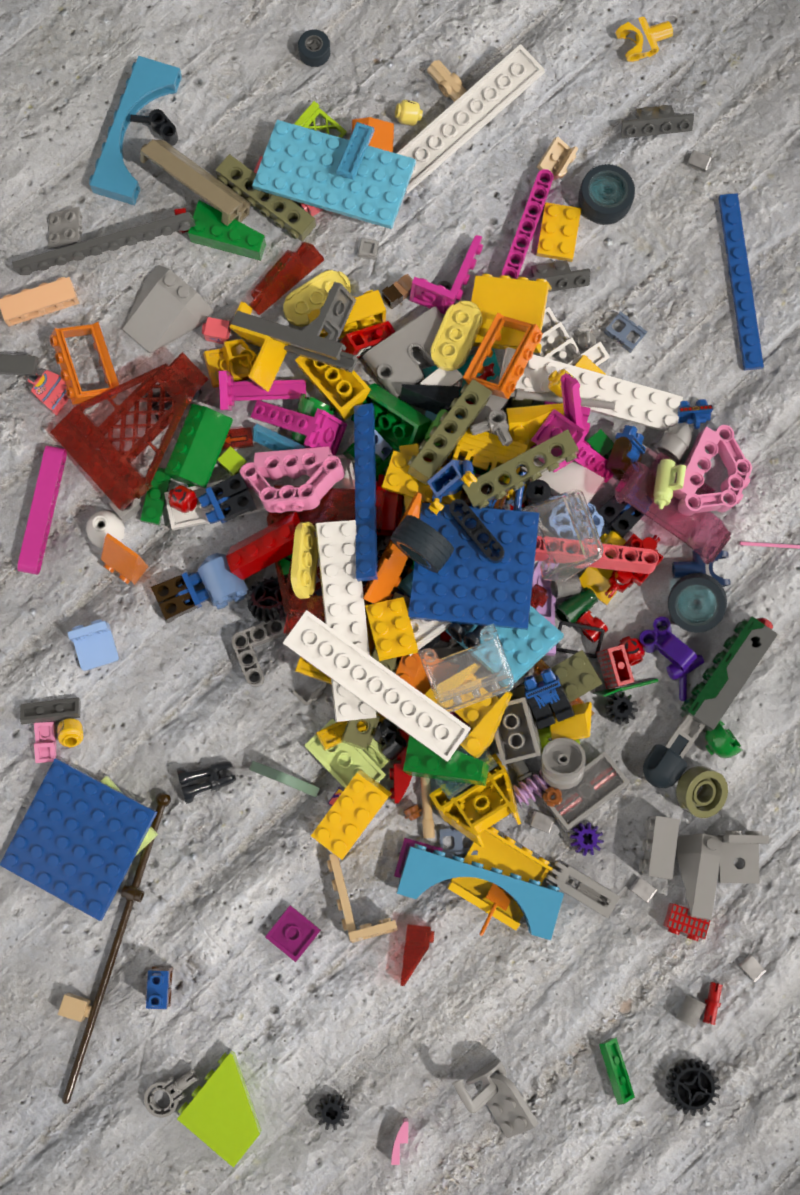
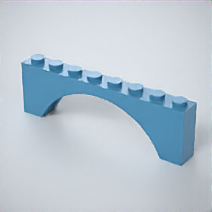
[89,56,182,206]
[396,844,564,940]

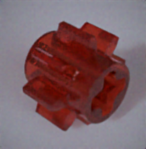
[530,584,548,609]

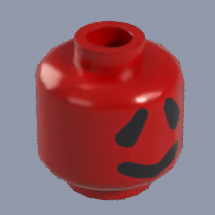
[168,485,198,513]
[618,636,645,666]

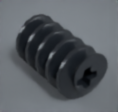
[526,479,551,515]

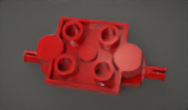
[605,533,664,598]

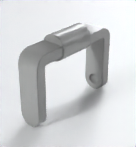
[291,681,327,706]

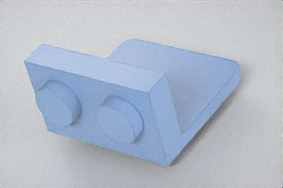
[67,619,119,671]

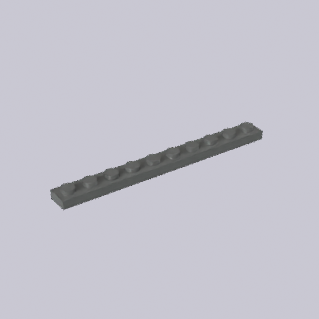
[12,212,196,275]

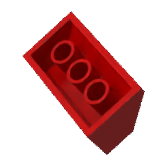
[226,511,301,580]

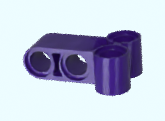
[639,616,698,671]

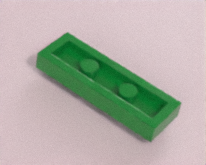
[140,466,171,526]
[599,1037,635,1105]

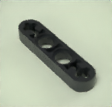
[449,499,505,563]

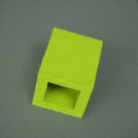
[217,446,247,476]

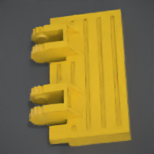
[448,427,528,482]

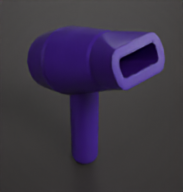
[666,654,705,701]

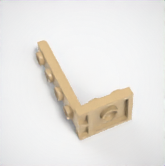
[327,854,398,943]

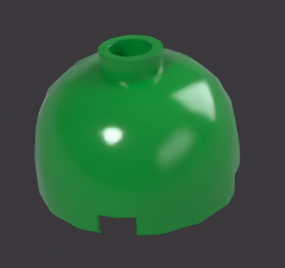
[705,720,743,759]

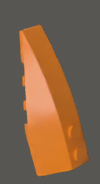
[363,492,422,604]

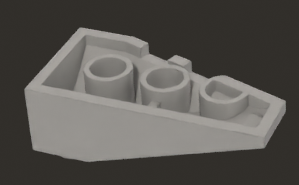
[676,834,722,920]

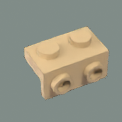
[537,136,578,180]

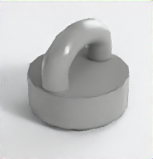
[577,331,596,351]

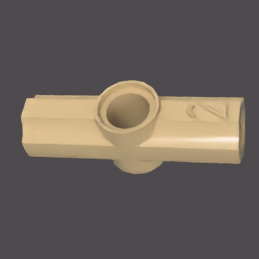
[427,60,467,102]

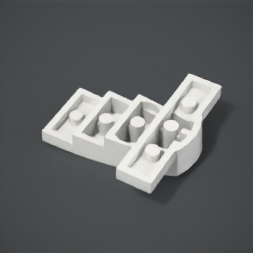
[535,307,610,366]
[520,458,604,511]

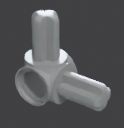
[470,409,513,446]

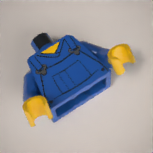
[427,460,477,515]

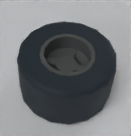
[298,29,330,67]

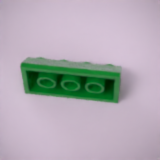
[351,383,432,452]
[164,404,233,488]

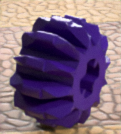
[570,822,604,856]

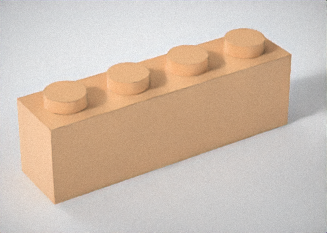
[0,277,80,327]

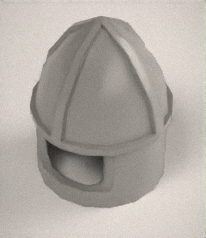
[655,423,692,463]

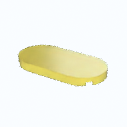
[283,270,351,327]
[430,301,482,371]
[291,522,318,599]

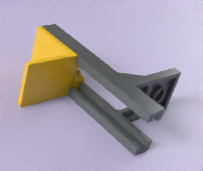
[230,282,358,392]

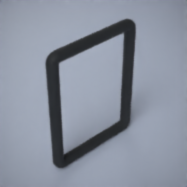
[556,621,605,658]

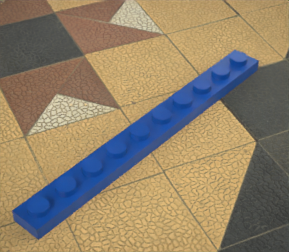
[718,193,764,371]
[354,403,378,582]

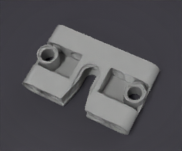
[363,307,444,399]

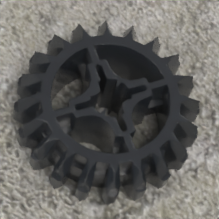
[247,575,299,624]
[665,1058,721,1116]

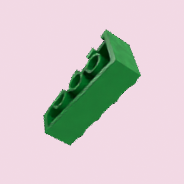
[188,200,266,261]
[403,736,489,786]

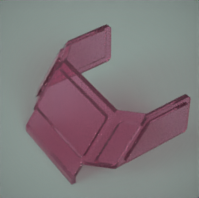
[615,451,731,565]

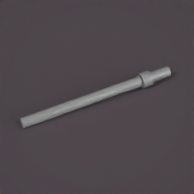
[510,388,615,410]

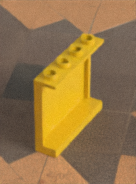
[471,274,552,353]
[446,826,553,931]

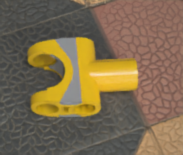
[615,17,673,62]

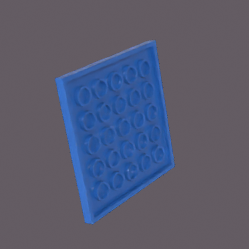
[408,503,539,630]
[0,758,158,921]

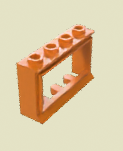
[463,313,543,399]
[50,322,121,405]

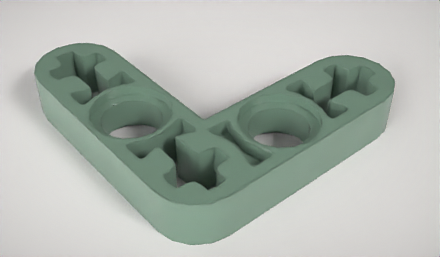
[249,761,320,797]

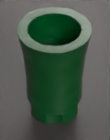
[555,587,598,628]

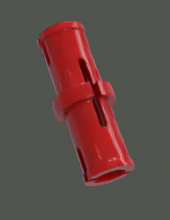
[703,982,723,1025]

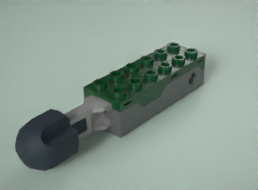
[643,616,778,788]

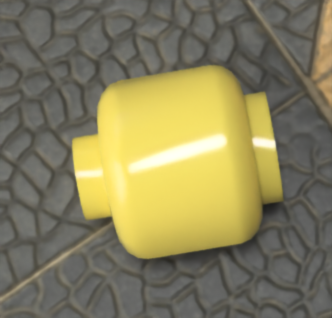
[395,99,423,126]

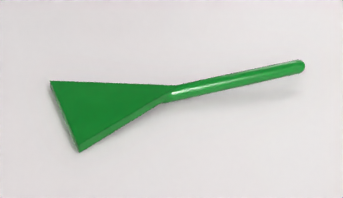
[593,679,658,697]

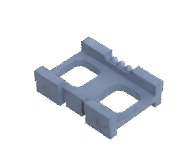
[604,311,647,353]
[439,829,478,857]

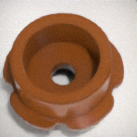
[543,787,562,807]
[403,804,422,821]

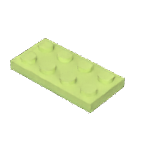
[304,719,386,788]

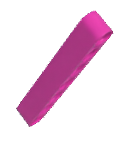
[501,169,554,279]
[18,445,67,575]

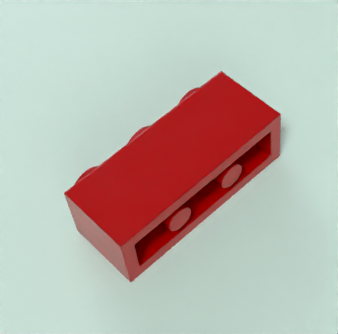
[376,475,404,536]

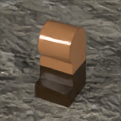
[382,274,413,309]

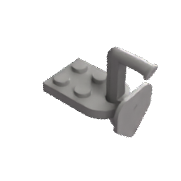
[452,1058,539,1138]

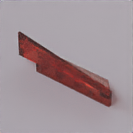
[249,242,324,315]

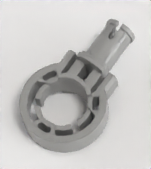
[144,1069,199,1118]

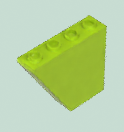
[177,1051,262,1168]

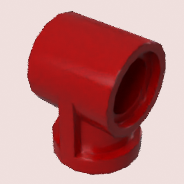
[576,610,608,643]

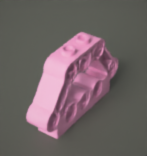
[673,425,752,517]
[240,446,345,513]

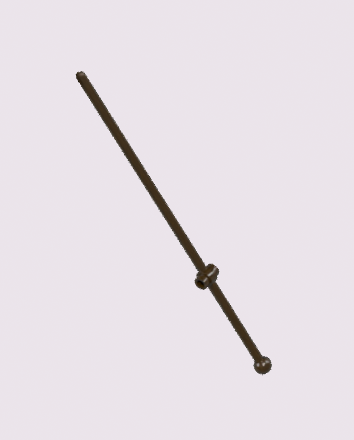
[62,793,171,1104]

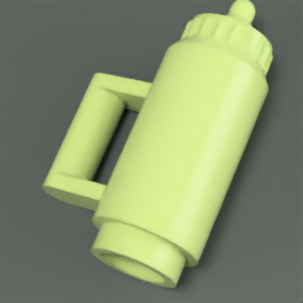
[653,459,686,509]

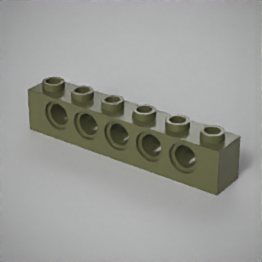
[216,154,316,242]
[408,379,492,486]
[463,429,579,510]

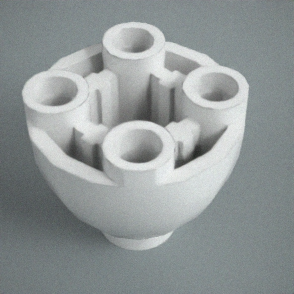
[86,511,125,549]

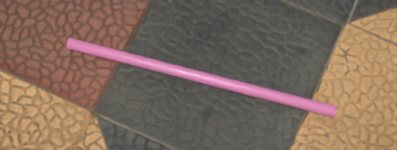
[740,541,800,549]

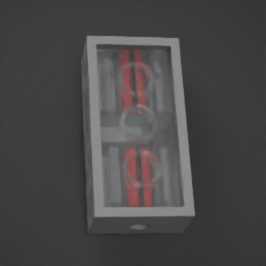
[542,752,630,833]

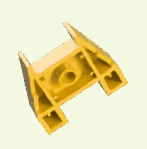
[425,663,512,758]
[429,753,521,848]

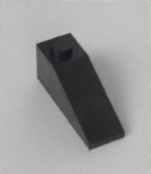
[400,384,459,416]

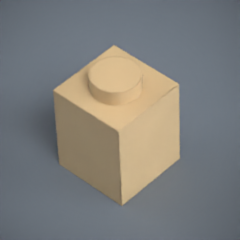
[58,993,92,1022]

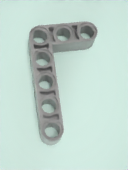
[231,604,322,687]

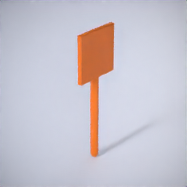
[479,883,512,936]

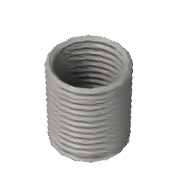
[550,573,581,599]
[676,995,706,1028]

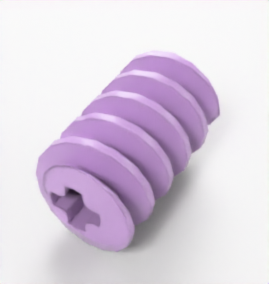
[512,770,556,808]

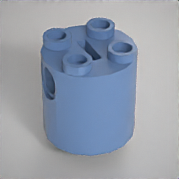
[197,553,248,610]

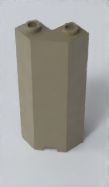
[140,139,250,226]

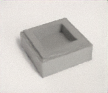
[358,238,379,260]

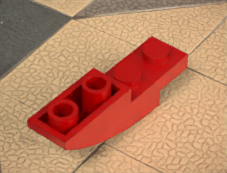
[390,728,412,804]

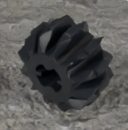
[604,692,638,725]
[315,1094,349,1130]

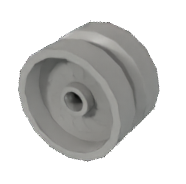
[541,738,586,790]

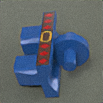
[678,399,713,429]

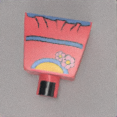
[28,370,69,416]

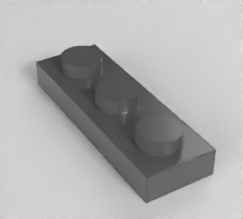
[20,697,81,725]

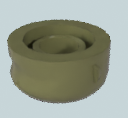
[676,766,728,818]

